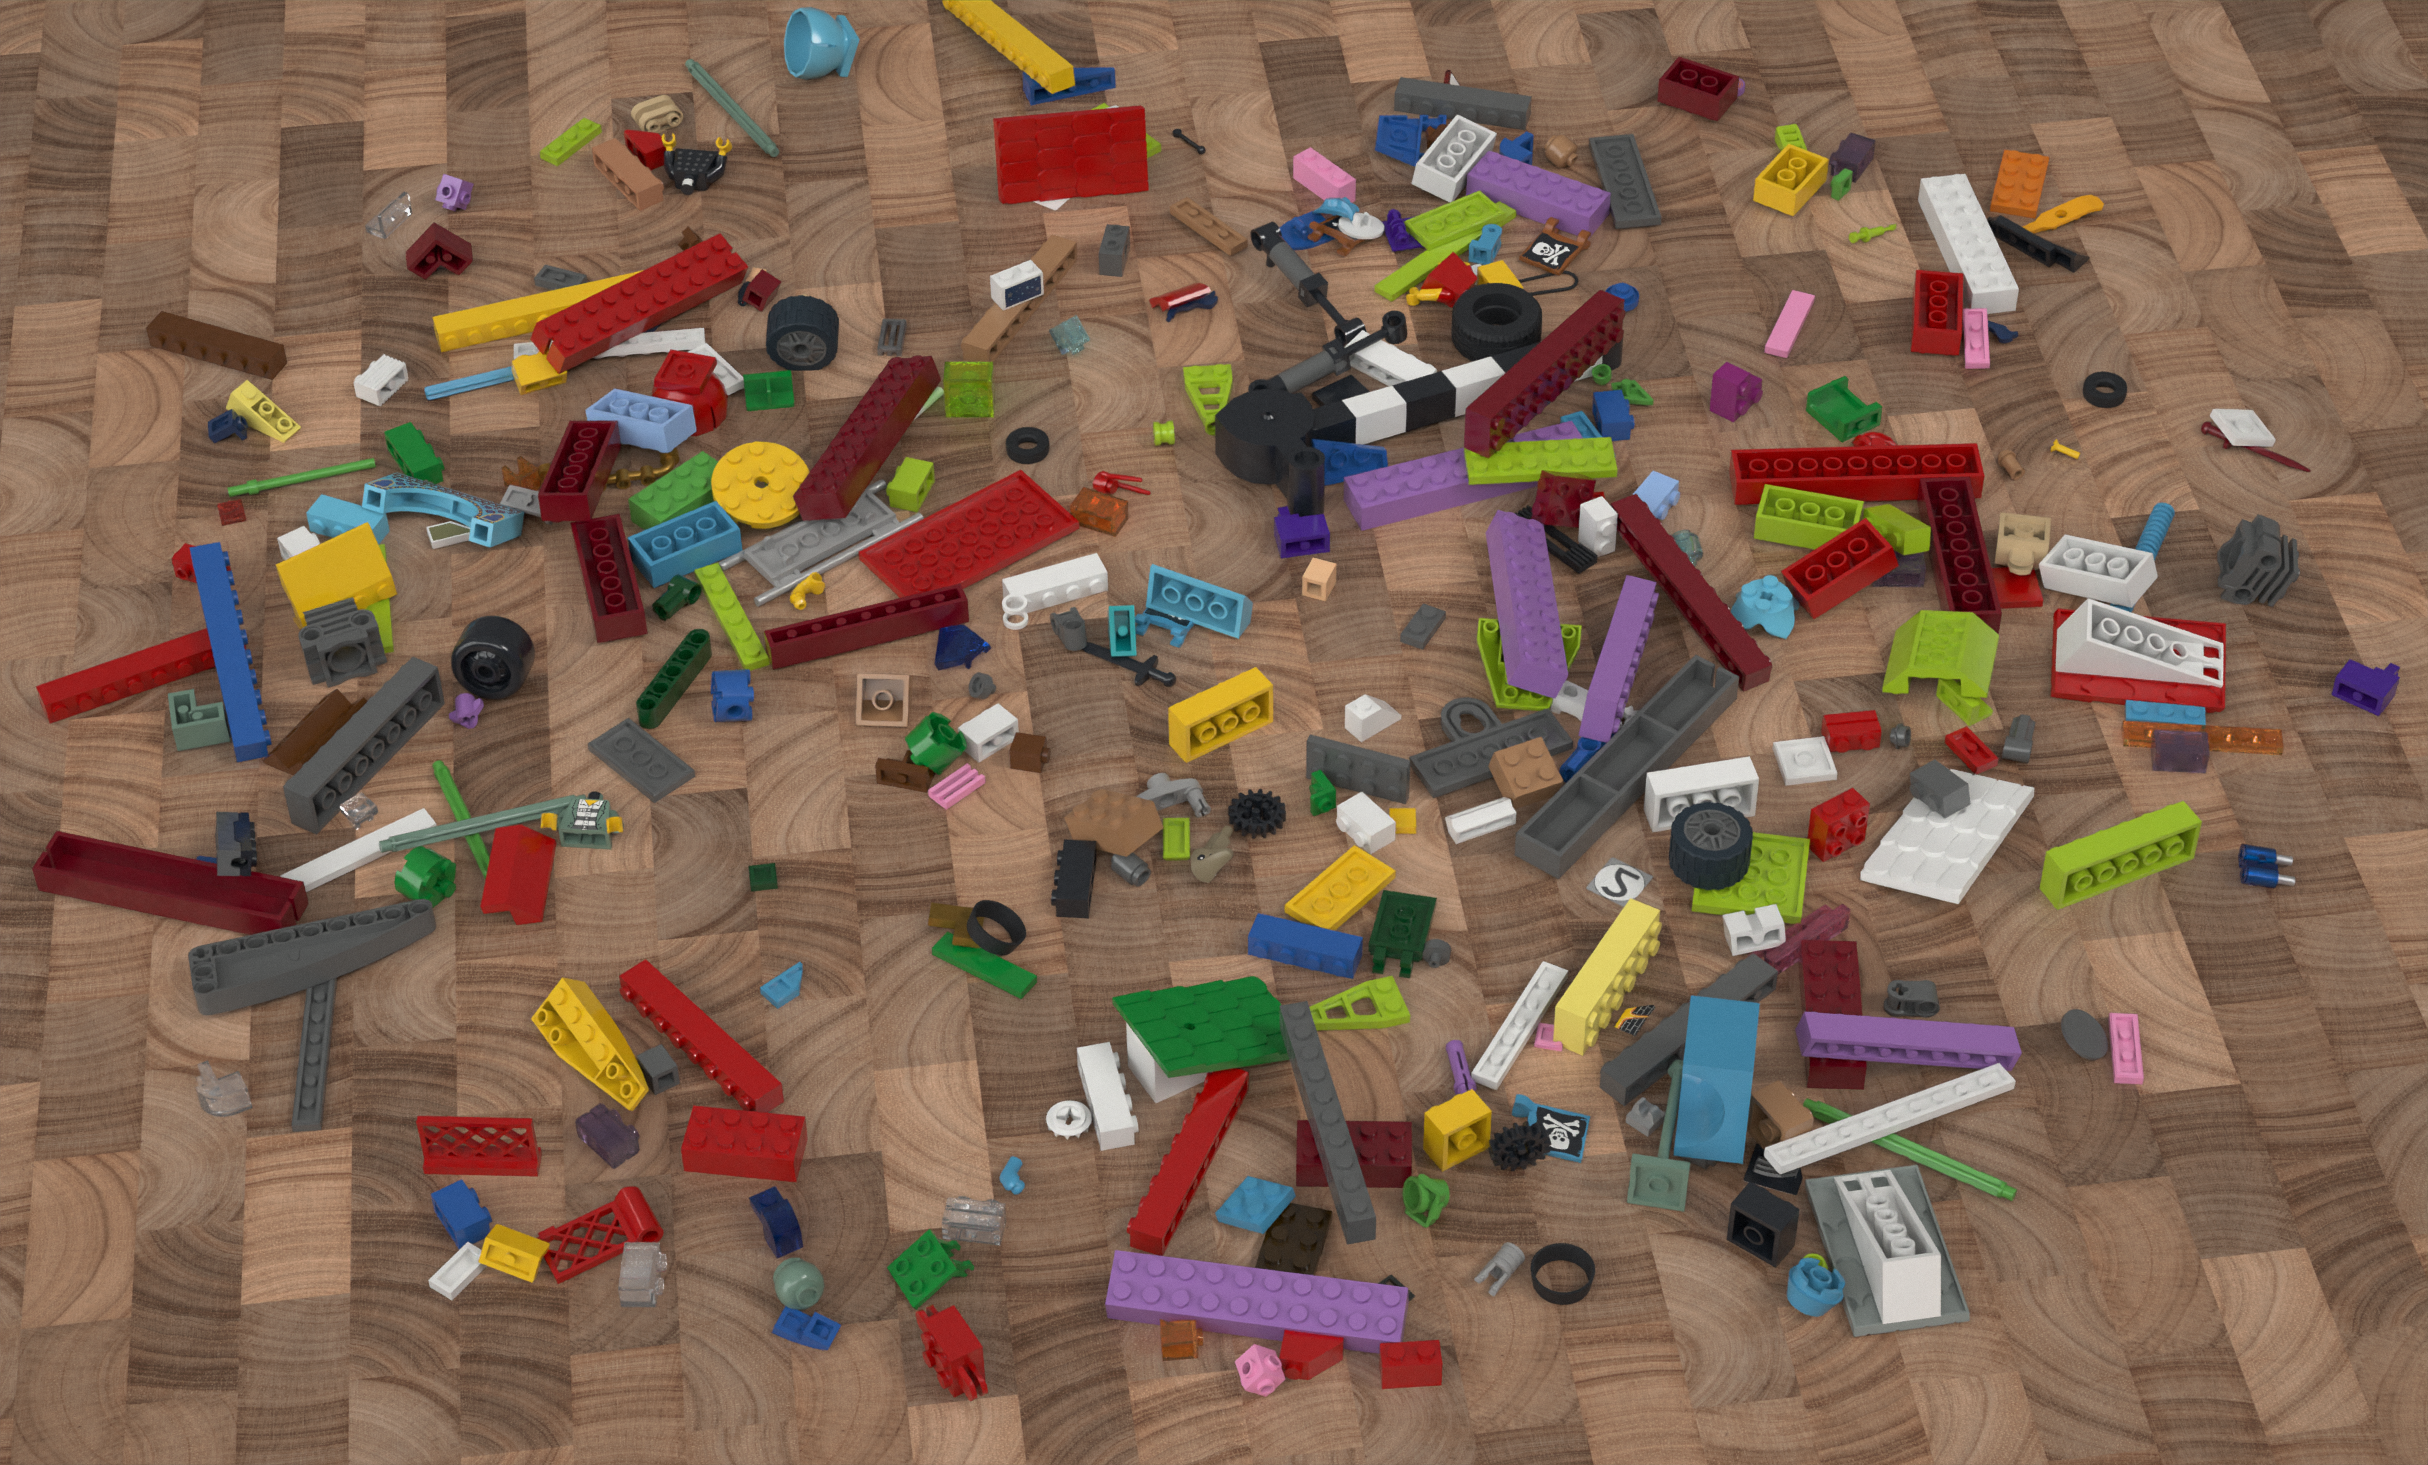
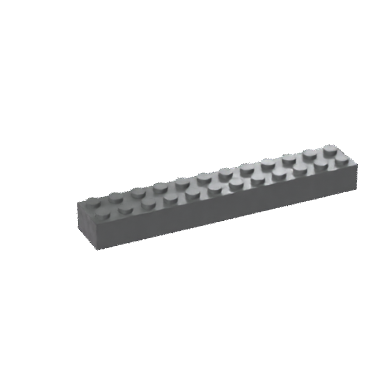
[1515,655,1739,879]

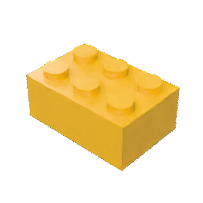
[1753,144,1829,216]

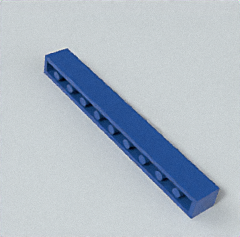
[190,542,272,762]

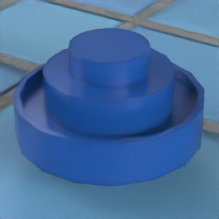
[1605,283,1639,312]

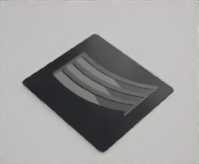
[1743,1143,1803,1195]

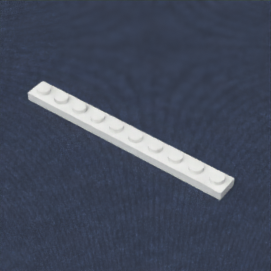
[1764,1063,2016,1174]

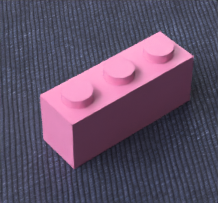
[1293,147,1356,203]

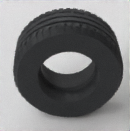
[1451,283,1542,362]

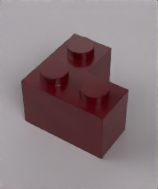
[406,222,473,280]

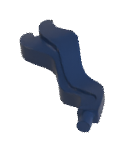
[1166,291,1218,322]
[1962,320,2019,343]

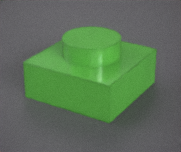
[1830,168,1853,201]

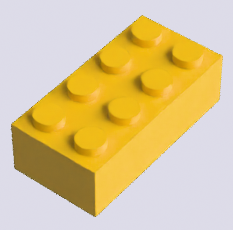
[1168,667,1273,763]

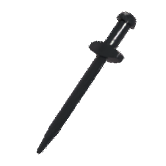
[1082,642,1176,687]

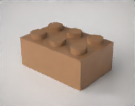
[1064,789,1164,857]

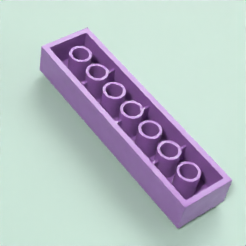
[1579,575,1659,743]

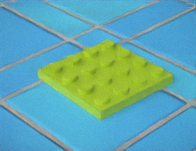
[1692,832,1810,925]

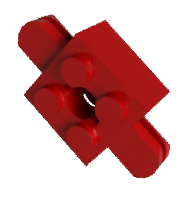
[915,1304,988,1402]

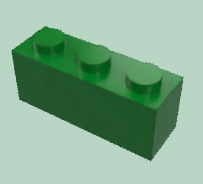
[384,422,445,484]

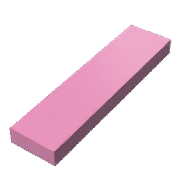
[1764,290,1815,358]

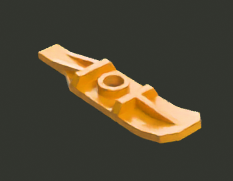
[2022,195,2104,233]

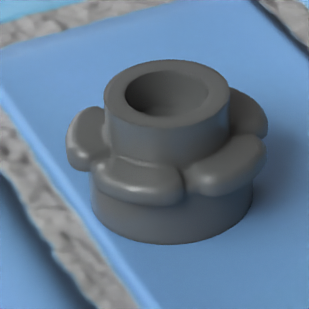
[1890,723,1911,749]

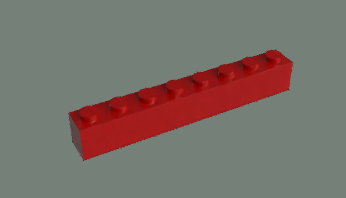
[36,628,247,724]
[619,959,784,1113]
[1127,1068,1249,1256]

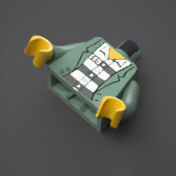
[540,791,624,850]

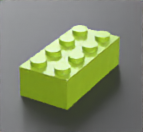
[1754,484,1864,550]

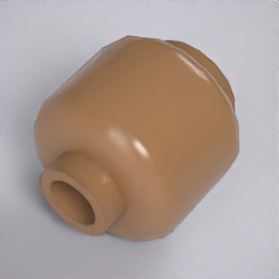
[1544,135,1578,168]

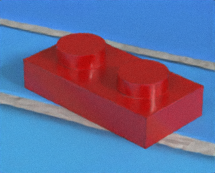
[1944,726,1999,775]

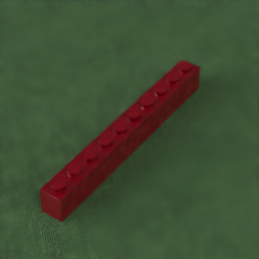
[1610,494,1772,692]

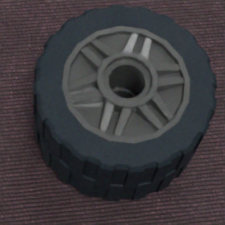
[766,295,839,371]
[1669,802,1753,890]

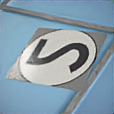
[1586,857,1653,907]

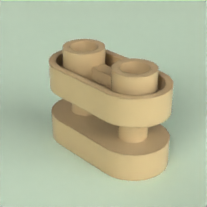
[631,95,683,133]

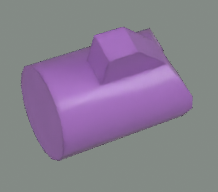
[449,693,484,729]

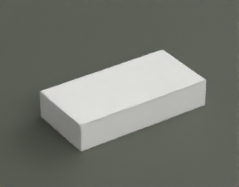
[429,1242,487,1300]

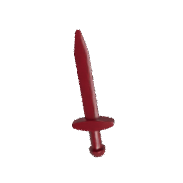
[2201,421,2311,472]

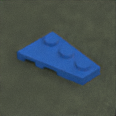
[1312,439,1388,486]

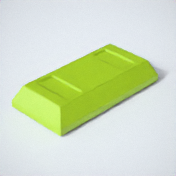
[1163,818,1190,861]

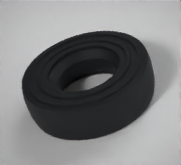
[2083,371,2127,408]
[1006,427,1050,464]

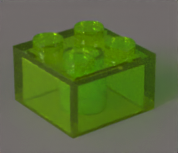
[943,362,995,417]

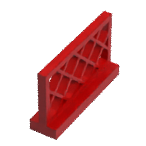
[416,1116,542,1177]

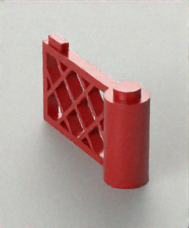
[537,1186,664,1284]

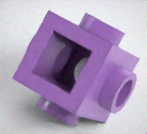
[435,174,474,212]

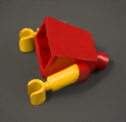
[1406,252,1478,308]

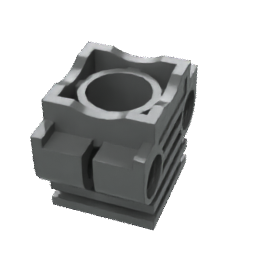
[2217,514,2300,607]
[298,597,387,688]

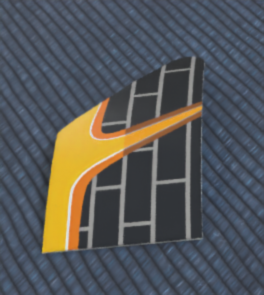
[1615,1005,1655,1036]

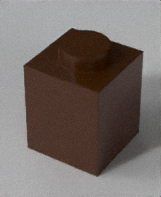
[1009,732,1051,773]

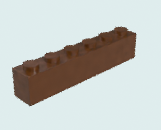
[146,311,287,380]

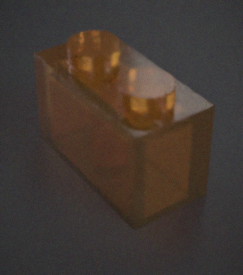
[1070,487,1129,537]

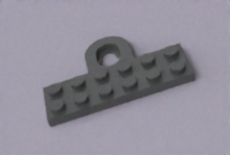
[1409,697,1573,798]

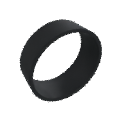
[966,900,1026,956]
[1530,1243,1595,1305]

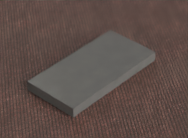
[588,718,695,803]

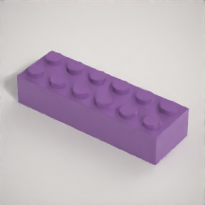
[1466,151,1611,239]

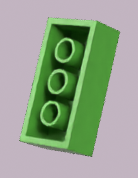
[628,451,718,530]

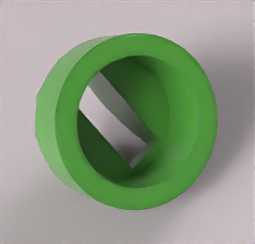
[1592,364,1612,385]

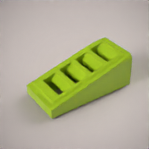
[1775,124,1807,152]

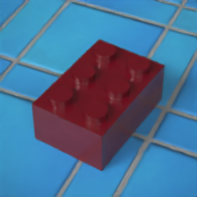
[1657,57,1739,122]

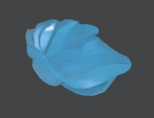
[1312,197,1359,221]

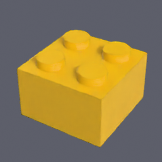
[1423,1089,1492,1172]

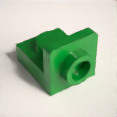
[1309,770,1336,816]

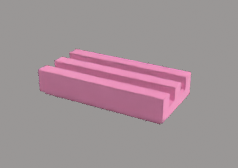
[928,763,985,810]

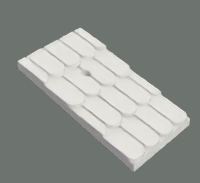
[1860,769,2034,904]

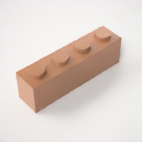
[592,138,664,211]

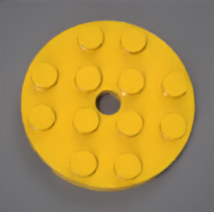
[711,441,809,529]

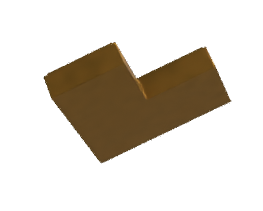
[928,902,984,948]

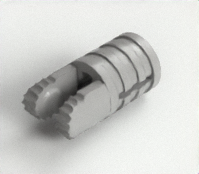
[1474,1242,1525,1296]

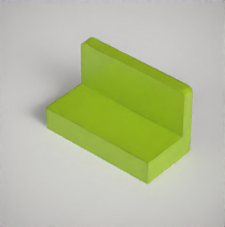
[1936,678,1993,726]

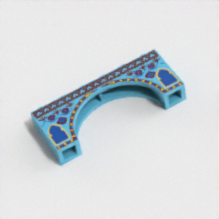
[362,473,524,548]

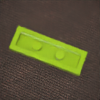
[540,118,602,166]

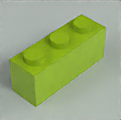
[1862,504,1931,555]

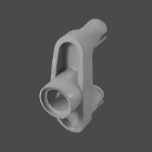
[1137,773,1211,825]

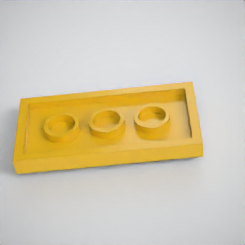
[1284,845,1396,931]

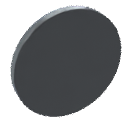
[2061,1009,2108,1060]

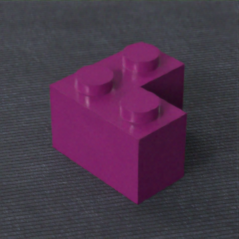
[1709,362,1763,423]

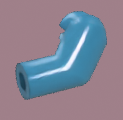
[1000,1156,1025,1195]

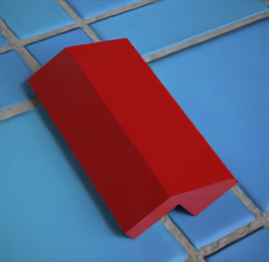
[480,825,557,925]

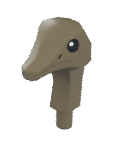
[1191,826,1234,883]

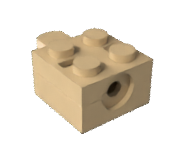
[1995,512,2051,575]

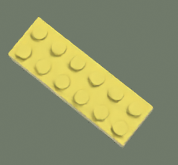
[1553,898,1662,1056]

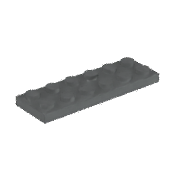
[1588,134,1662,229]

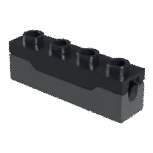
[215,812,257,876]

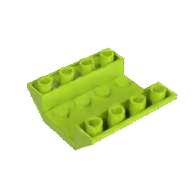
[1882,610,1999,698]

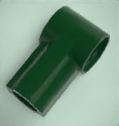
[652,574,702,621]

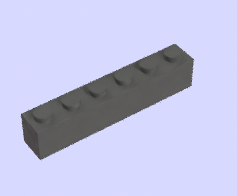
[1394,77,1532,130]

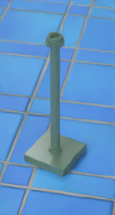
[1627,1060,1690,1212]

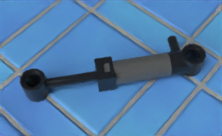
[1250,221,1367,347]
[1248,311,1408,394]

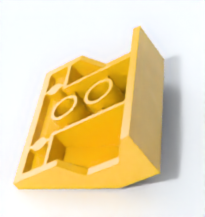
[276,522,397,630]

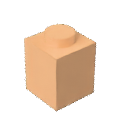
[1302,558,1337,601]

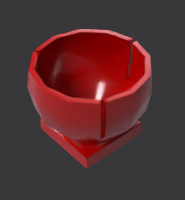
[652,349,728,436]

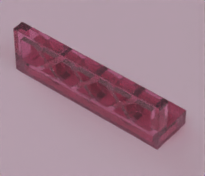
[1747,904,1850,975]

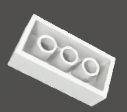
[1412,115,1497,202]
[2039,535,2158,608]
[1644,756,1759,832]

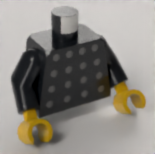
[662,133,732,195]

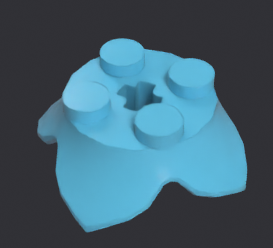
[1731,575,1800,639]

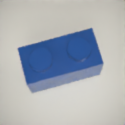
[1592,390,1635,441]
[431,1179,492,1250]

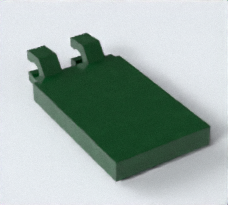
[1368,890,1437,978]

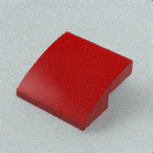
[1149,283,1211,312]

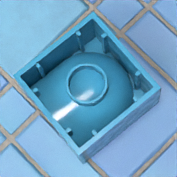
[1673,995,1760,1164]

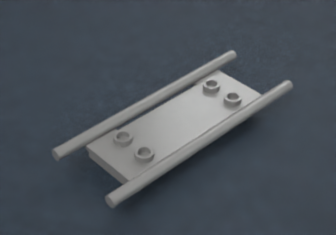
[718,479,924,607]

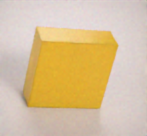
[1389,808,1416,834]

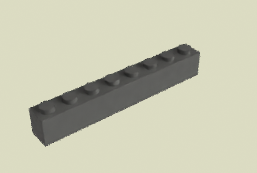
[1599,953,1778,1106]

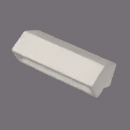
[1445,797,1516,844]

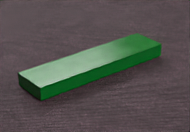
[932,931,1037,999]

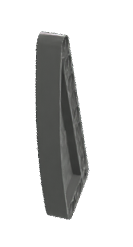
[188,899,436,1015]

